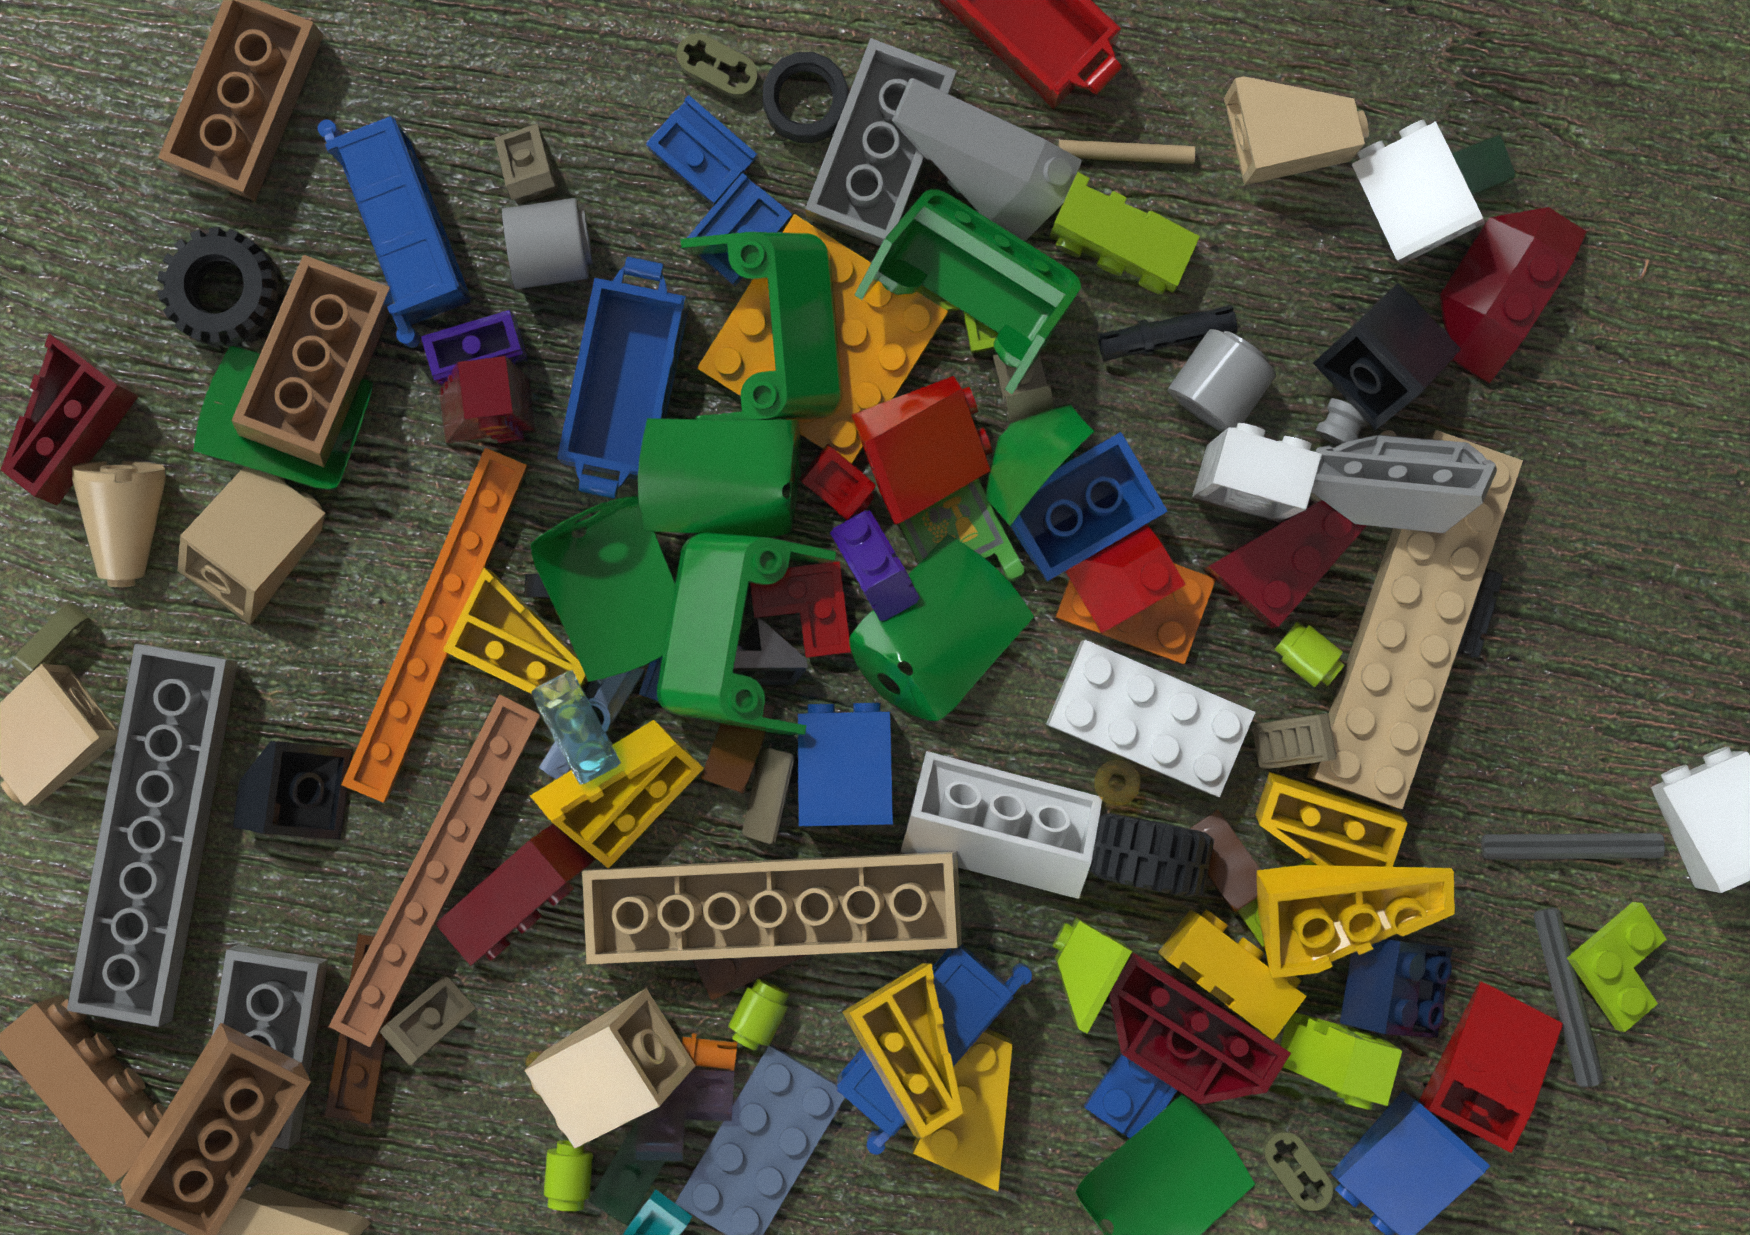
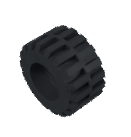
[157,227,284,349]
[1090,813,1215,897]

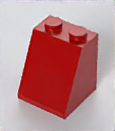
[851,376,993,525]

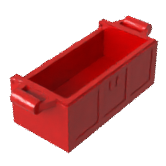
[938,0,1122,109]

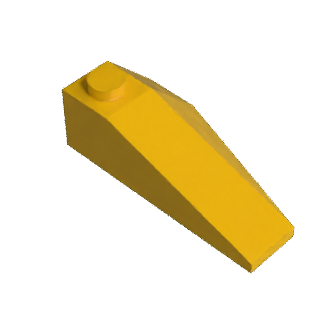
[1256,865,1455,979]

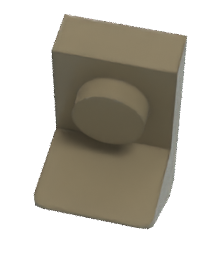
[494,124,558,204]
[992,354,1054,424]
[379,974,475,1066]

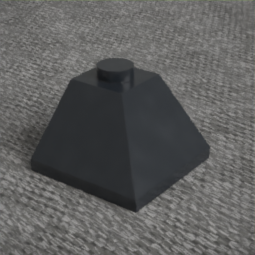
[233,740,353,840]

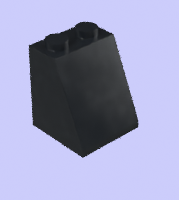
[1313,283,1461,430]

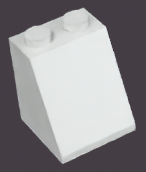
[1352,119,1485,265]
[1651,747,1750,893]

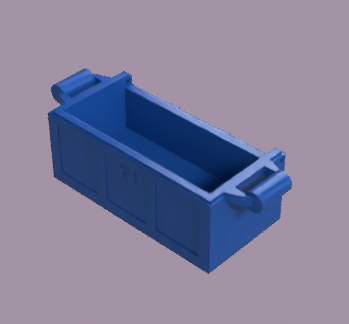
[318,116,471,348]
[557,256,690,499]
[837,944,1032,1155]

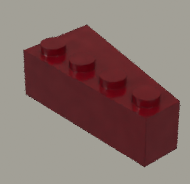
[439,356,535,444]

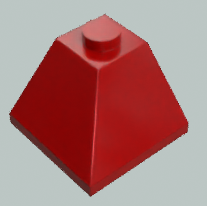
[1065,524,1186,634]

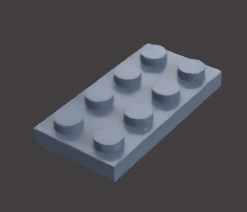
[675,1044,845,1235]

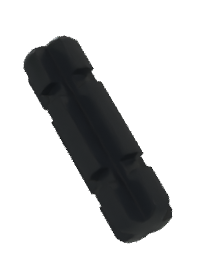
[1457,569,1503,658]

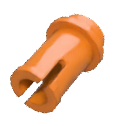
[682,1033,737,1071]

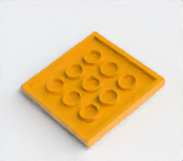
[697,214,948,464]

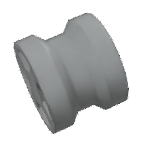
[1315,398,1369,446]

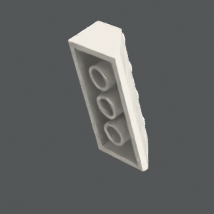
[901,751,1103,899]

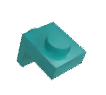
[622,1189,693,1235]

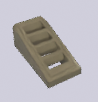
[1252,713,1336,769]

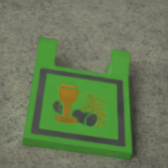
[898,478,1024,582]

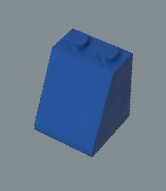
[798,703,893,826]
[1330,1091,1490,1235]

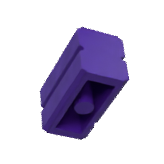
[421,310,528,386]
[830,510,920,621]

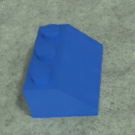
[1011,432,1168,581]

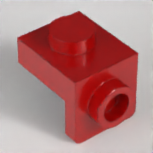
[798,444,876,520]

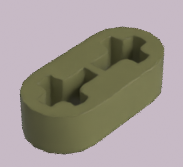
[677,33,758,99]
[11,602,91,677]
[1262,1129,1333,1211]

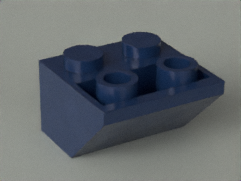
[1340,937,1452,1038]

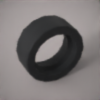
[763,52,848,143]

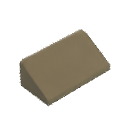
[742,747,795,844]

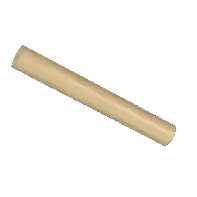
[1058,140,1195,164]

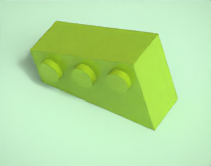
[1049,171,1200,295]
[1280,1012,1402,1110]

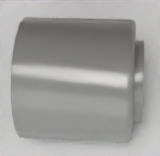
[502,198,593,289]
[1167,329,1276,432]

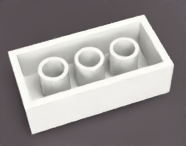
[1192,423,1322,522]
[1046,640,1255,797]

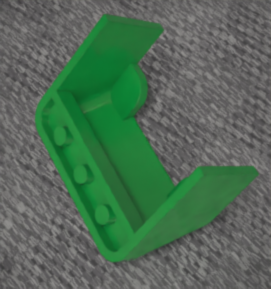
[854,189,1081,394]
[680,232,842,420]
[657,532,836,735]

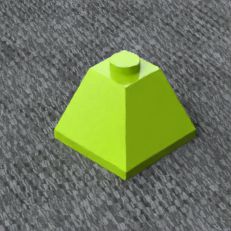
[1052,917,1132,1034]

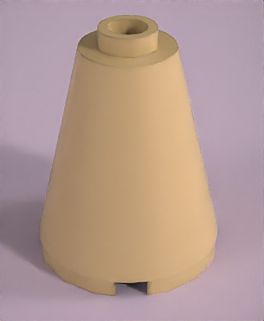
[71,461,166,587]

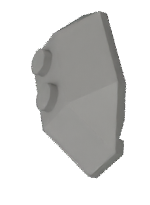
[1311,435,1497,533]

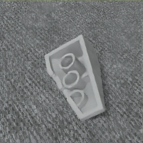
[892,78,1082,241]

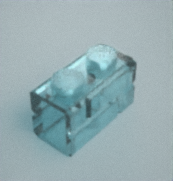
[531,670,621,785]

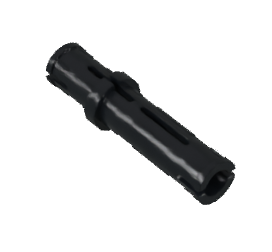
[1097,305,1238,362]

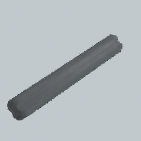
[1481,833,1665,860]
[1534,907,1603,1087]

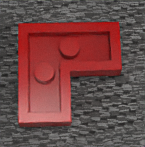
[750,561,851,658]

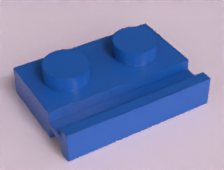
[645,95,758,206]
[687,173,793,287]
[1084,1052,1177,1138]

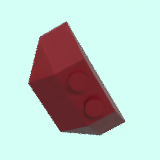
[1439,207,1587,384]
[1109,952,1291,1104]

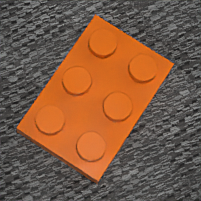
[1055,564,1216,665]

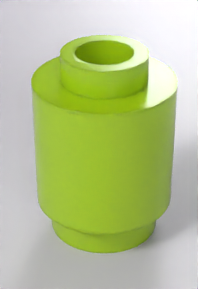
[1274,622,1345,688]
[728,978,790,1050]
[544,1140,593,1211]

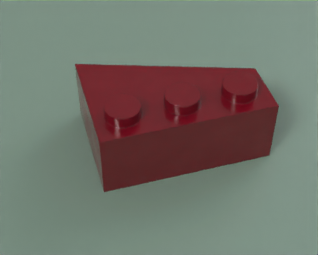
[0,333,139,506]
[1203,499,1367,629]
[435,824,596,966]

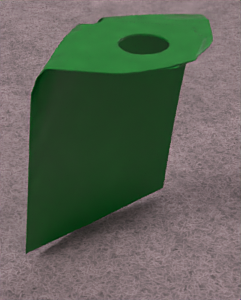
[193,346,373,489]
[986,404,1095,526]
[638,418,801,537]
[531,496,675,682]
[849,534,1034,721]
[1076,1094,1255,1235]

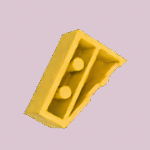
[443,567,588,712]
[530,720,704,869]
[1255,772,1408,867]
[1158,909,1307,1041]
[842,963,963,1139]
[913,1028,1012,1191]

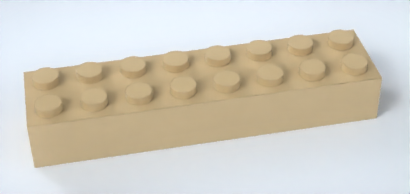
[1307,430,1523,809]
[582,851,962,964]

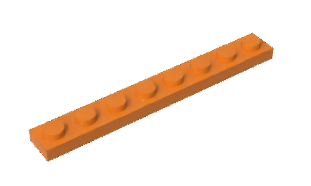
[341,448,529,803]

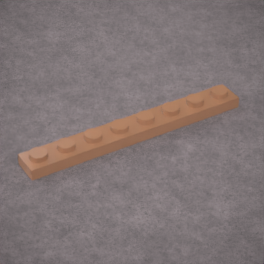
[328,694,541,1047]

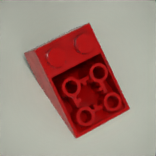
[1418,981,1563,1153]

